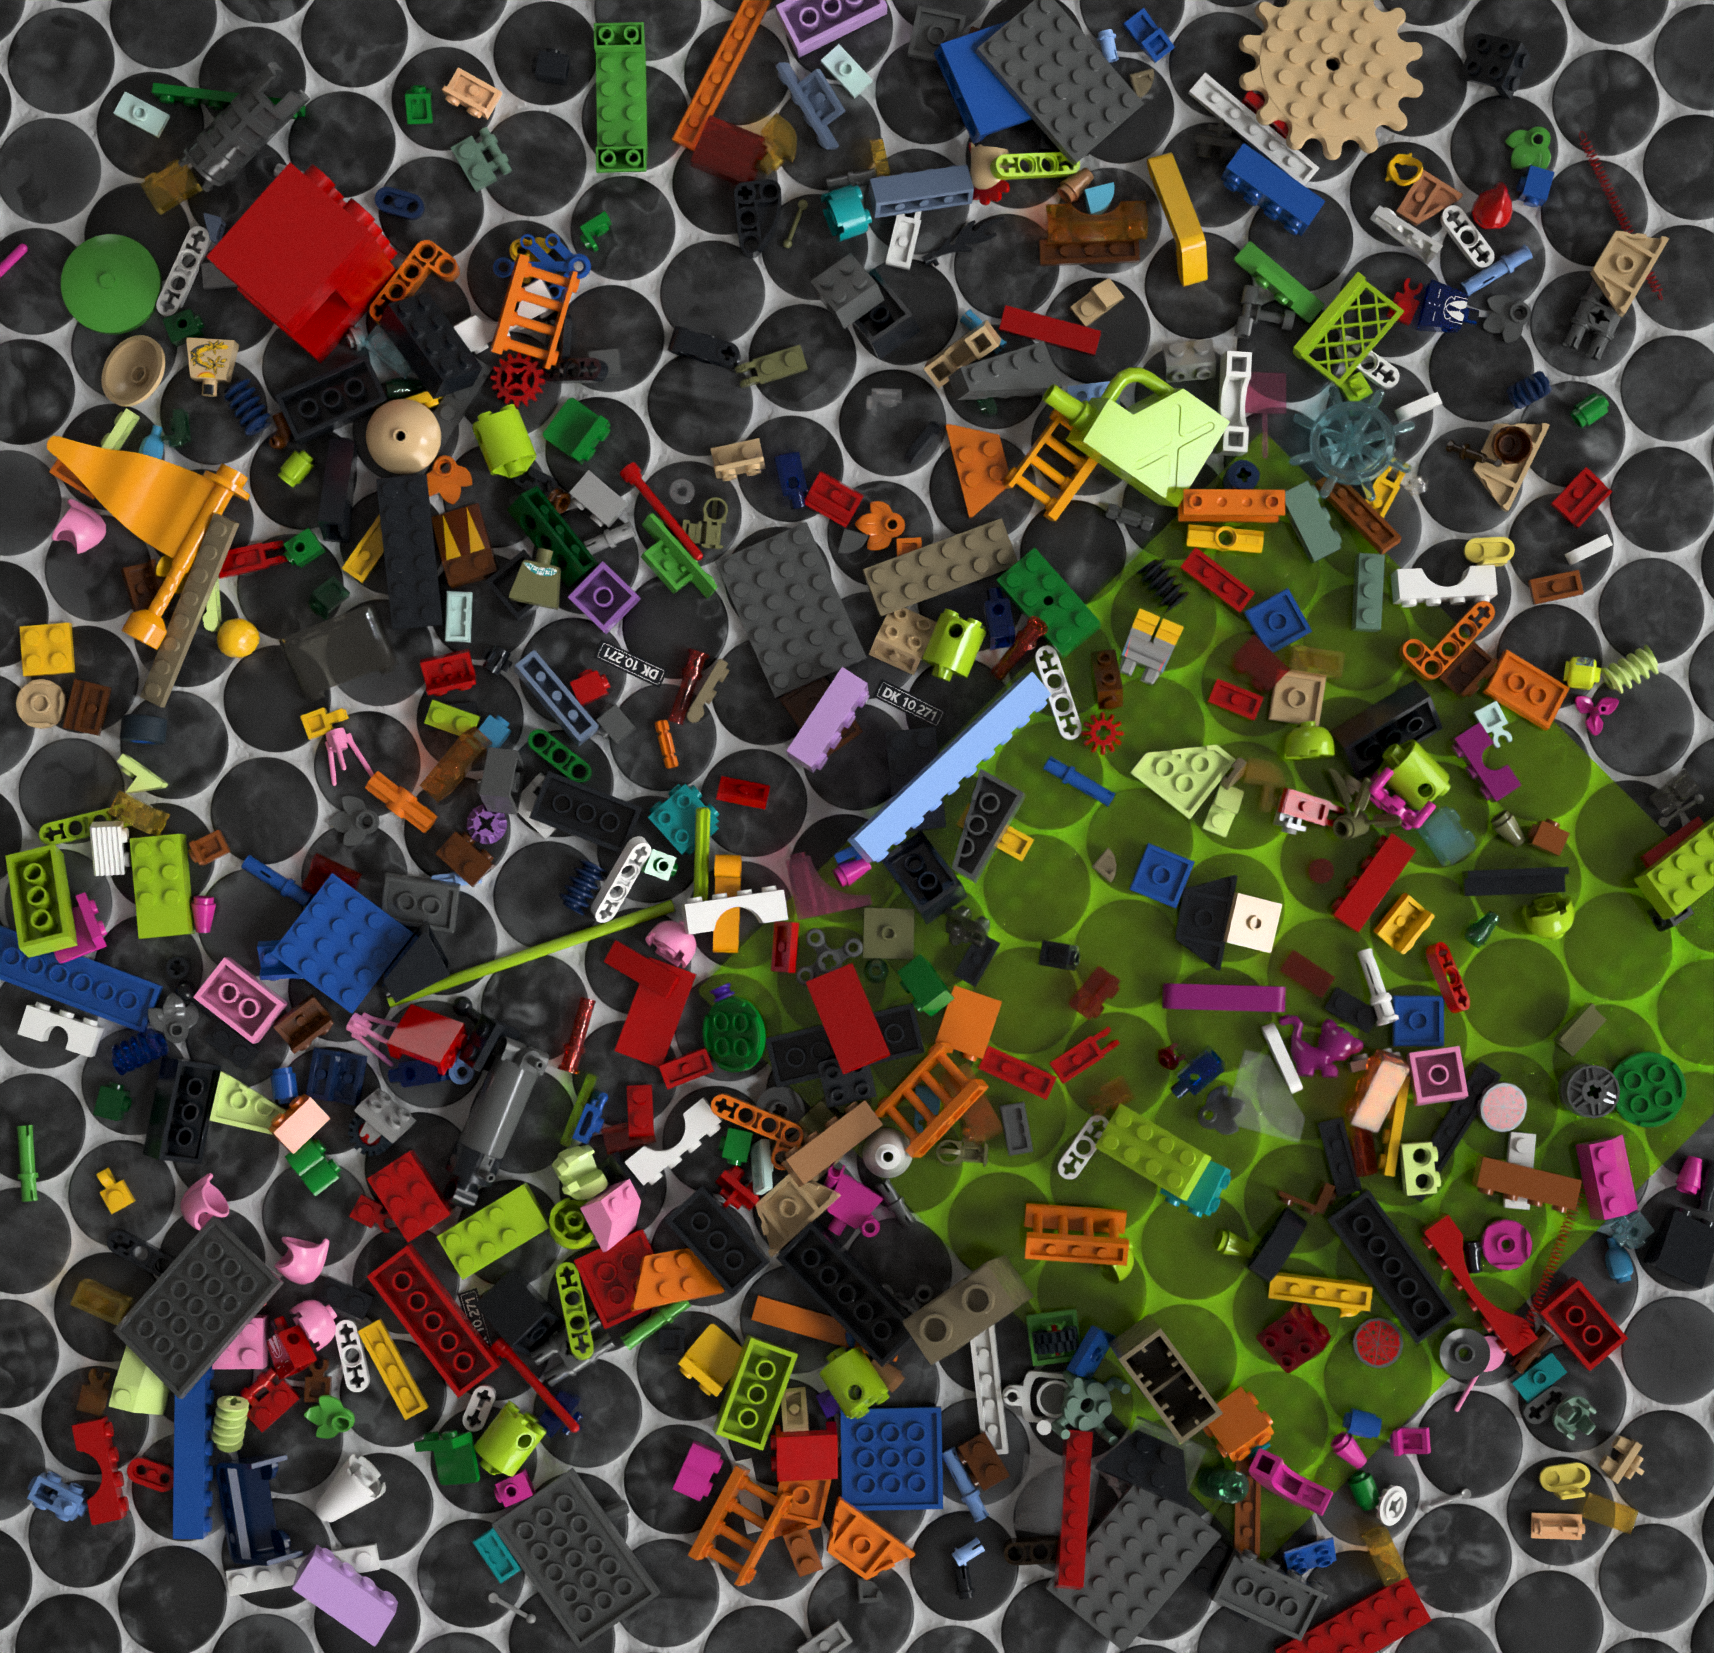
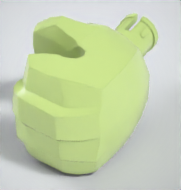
[551,1145,608,1201]

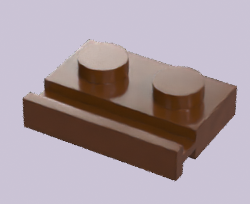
[63,679,112,736]

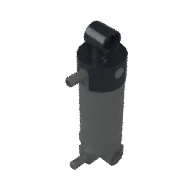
[443,1036,549,1210]

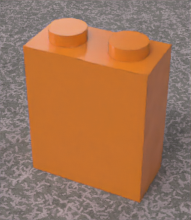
[934,985,1002,1062]

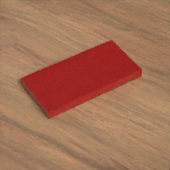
[614,957,697,1067]
[806,963,890,1075]

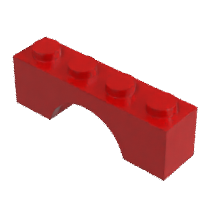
[72,1416,129,1525]

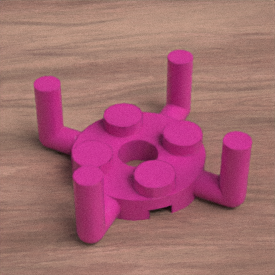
[1369,767,1436,830]

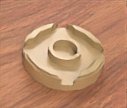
[16,679,68,729]

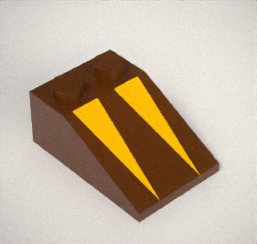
[432,503,499,589]

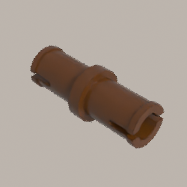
[1510,1325,1554,1374]

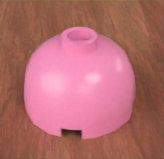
[645,920,697,968]
[289,1300,337,1352]

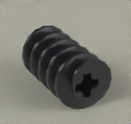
[1136,559,1189,614]

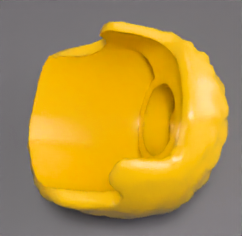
[217,618,260,658]

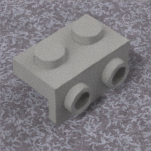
[1162,339,1216,383]

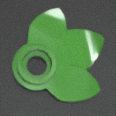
[1505,126,1551,169]
[304,1395,355,1439]

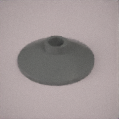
[1439,1328,1490,1379]

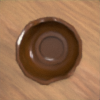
[1491,426,1533,464]

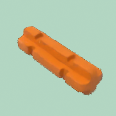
[655,720,678,769]

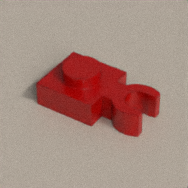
[1386,278,1423,326]
[349,1194,394,1233]

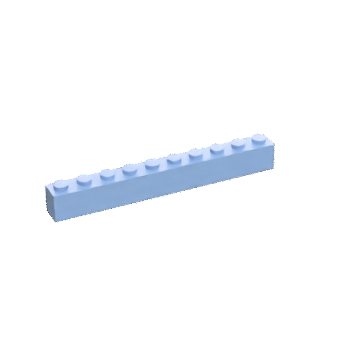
[847,672,1051,863]

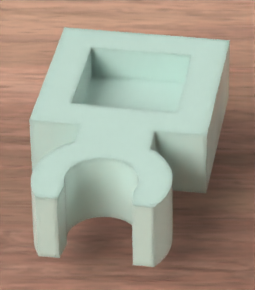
[1473,701,1512,749]

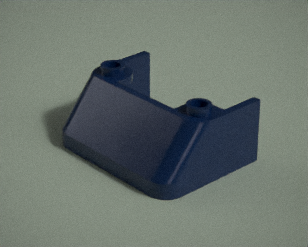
[216,1454,303,1566]

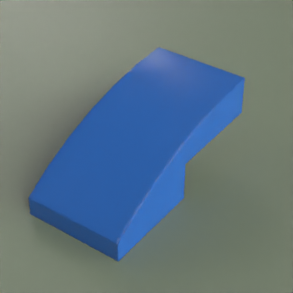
[1122,8,1175,63]

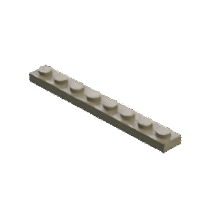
[140,513,239,707]

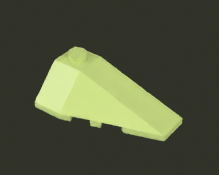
[109,1345,170,1415]

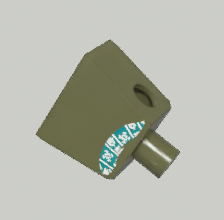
[509,548,561,610]

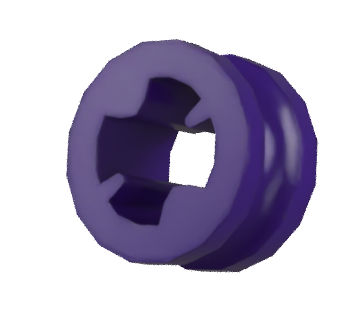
[709,982,735,1003]

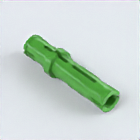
[16,1125,39,1202]
[621,1300,691,1350]

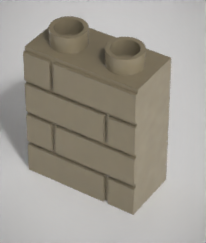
[902,1255,1034,1365]

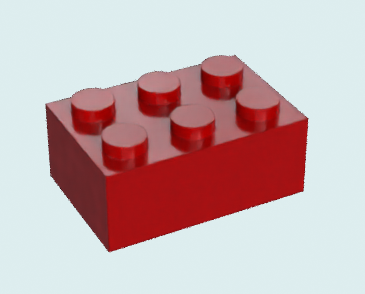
[367,1150,454,1242]
[1534,1277,1628,1371]

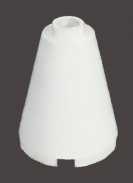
[862,1128,912,1178]
[316,1454,386,1522]

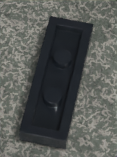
[1317,1117,1362,1197]

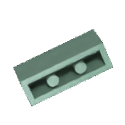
[1285,481,1342,564]
[1351,553,1385,632]

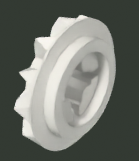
[1375,1485,1407,1526]

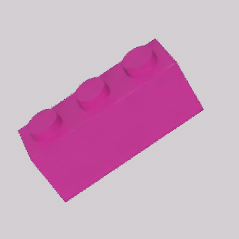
[1575,1134,1638,1220]

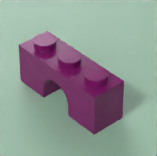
[1450,722,1521,803]

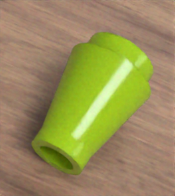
[1214,1230,1254,1258]

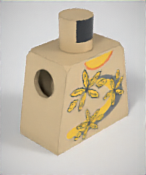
[186,337,239,397]

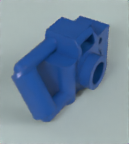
[572,1090,608,1144]

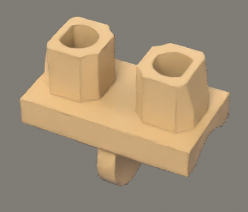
[1598,1435,1645,1484]

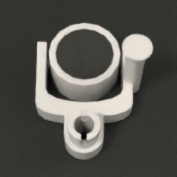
[1002,1370,1068,1435]

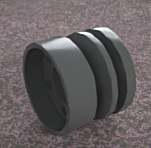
[1557,1063,1620,1118]

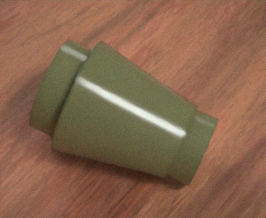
[1490,810,1526,848]

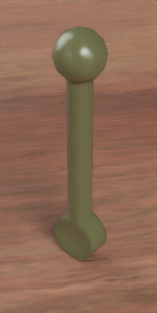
[783,200,808,248]

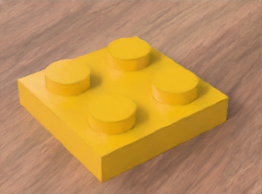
[20,623,75,677]

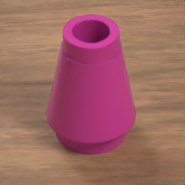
[832,858,871,887]
[191,895,216,933]
[1675,1156,1702,1195]
[1330,1431,1367,1469]

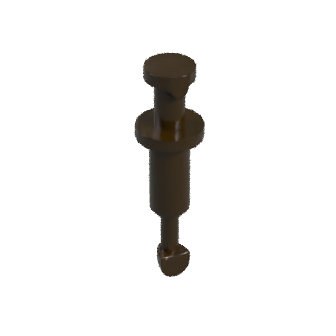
[1446,440,1502,467]

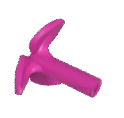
[1575,695,1619,736]

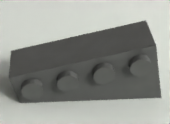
[948,341,1062,400]
[952,768,1026,884]

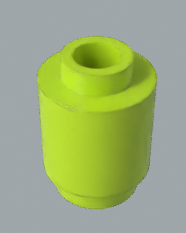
[278,450,314,488]

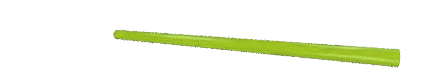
[387,899,675,1008]

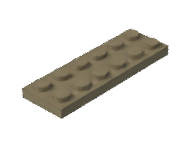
[862,518,1018,617]

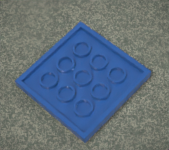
[271,873,413,1014]
[840,1406,943,1511]

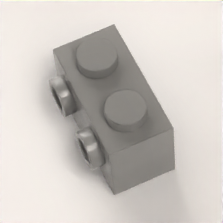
[569,470,628,528]

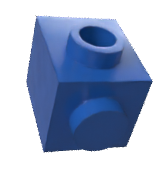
[1516,165,1555,207]

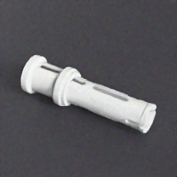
[1357,948,1399,1026]

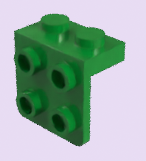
[543,398,611,466]
[414,1430,480,1485]

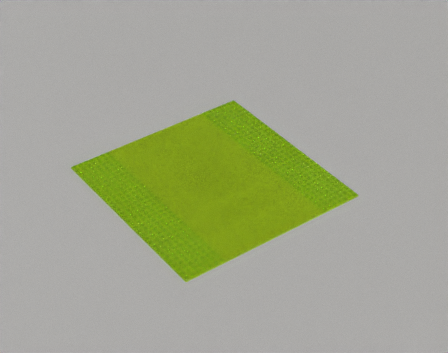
[699,432,1714,1561]

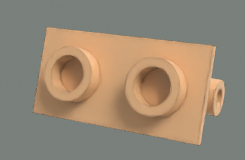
[1531,1512,1585,1540]

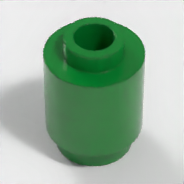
[1570,392,1609,428]
[1348,1470,1380,1511]

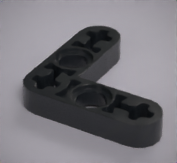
[543,311,608,384]

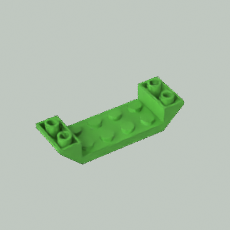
[594,22,648,173]

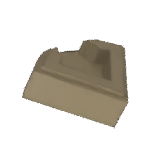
[1129,68,1154,99]
[1221,757,1247,790]
[1091,847,1117,883]

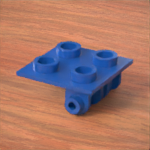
[1282,1537,1337,1574]

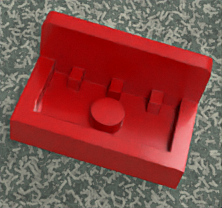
[420,649,476,696]

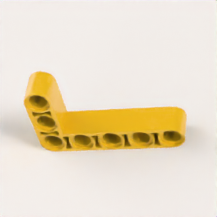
[1147,152,1208,287]

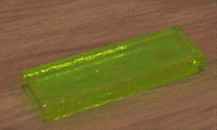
[560,1073,599,1147]

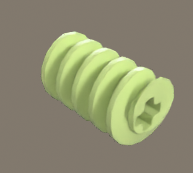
[1601,645,1659,694]
[211,1396,250,1453]

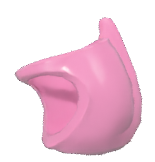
[52,499,106,554]
[180,1173,229,1231]
[275,1236,329,1285]

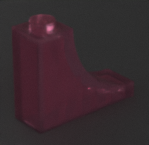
[786,852,872,920]

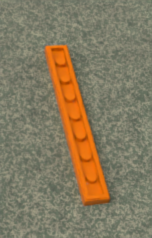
[672,0,772,152]

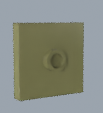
[863,908,915,959]

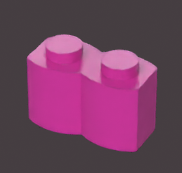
[673,1440,724,1501]

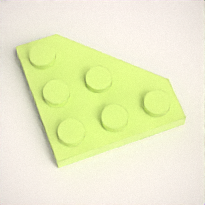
[1130,745,1236,819]

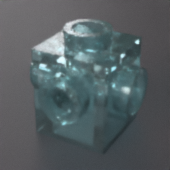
[1610,1210,1655,1249]

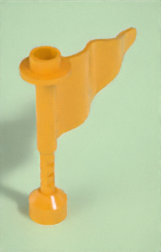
[47,435,250,650]

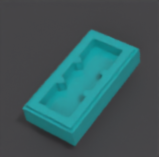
[1511,1351,1567,1403]
[472,1527,522,1584]

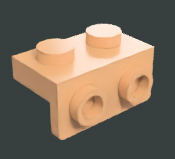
[442,67,502,120]

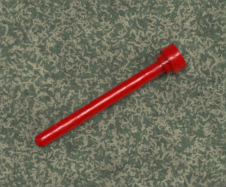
[620,462,703,561]
[490,1337,579,1433]

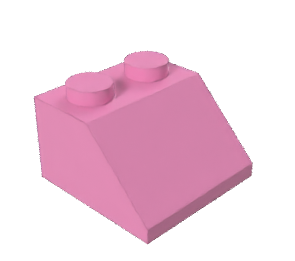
[580,1179,641,1252]

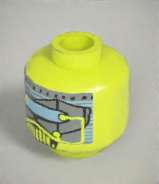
[1563,656,1601,690]

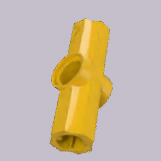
[1186,524,1264,554]

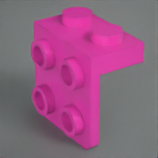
[54,892,107,963]

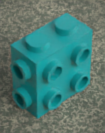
[648,784,720,855]
[1160,1160,1231,1218]

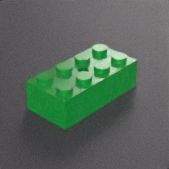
[997,547,1101,659]

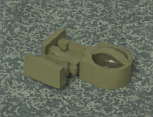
[682,497,728,549]
[936,1121,988,1167]

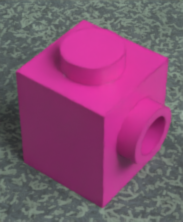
[494,1468,535,1508]

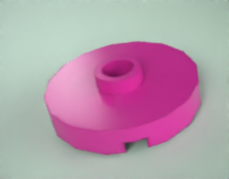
[1480,1219,1532,1270]

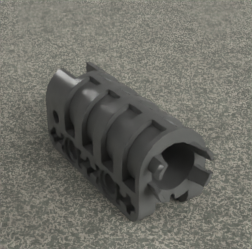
[178,61,310,192]

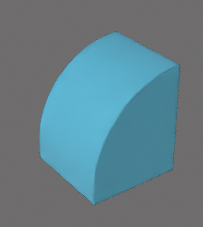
[1083,182,1114,219]

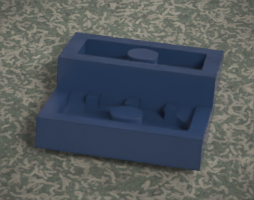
[306,1047,368,1106]

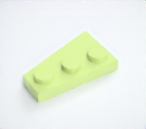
[209,1071,287,1135]

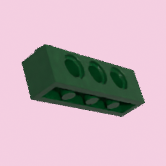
[507,486,598,588]

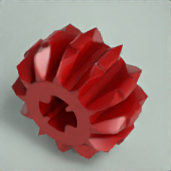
[1081,712,1124,755]

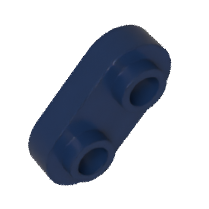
[375,187,425,220]

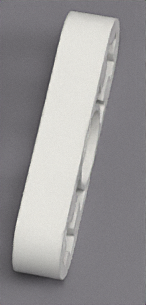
[1440,205,1494,270]
[1335,336,1400,390]
[1261,1022,1303,1094]
[1057,1115,1109,1179]
[335,1319,370,1392]

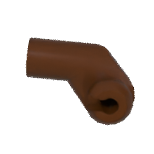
[269,412,292,450]

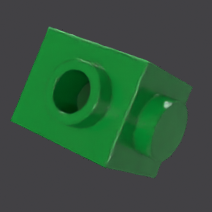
[283,528,326,568]
[719,1126,754,1166]

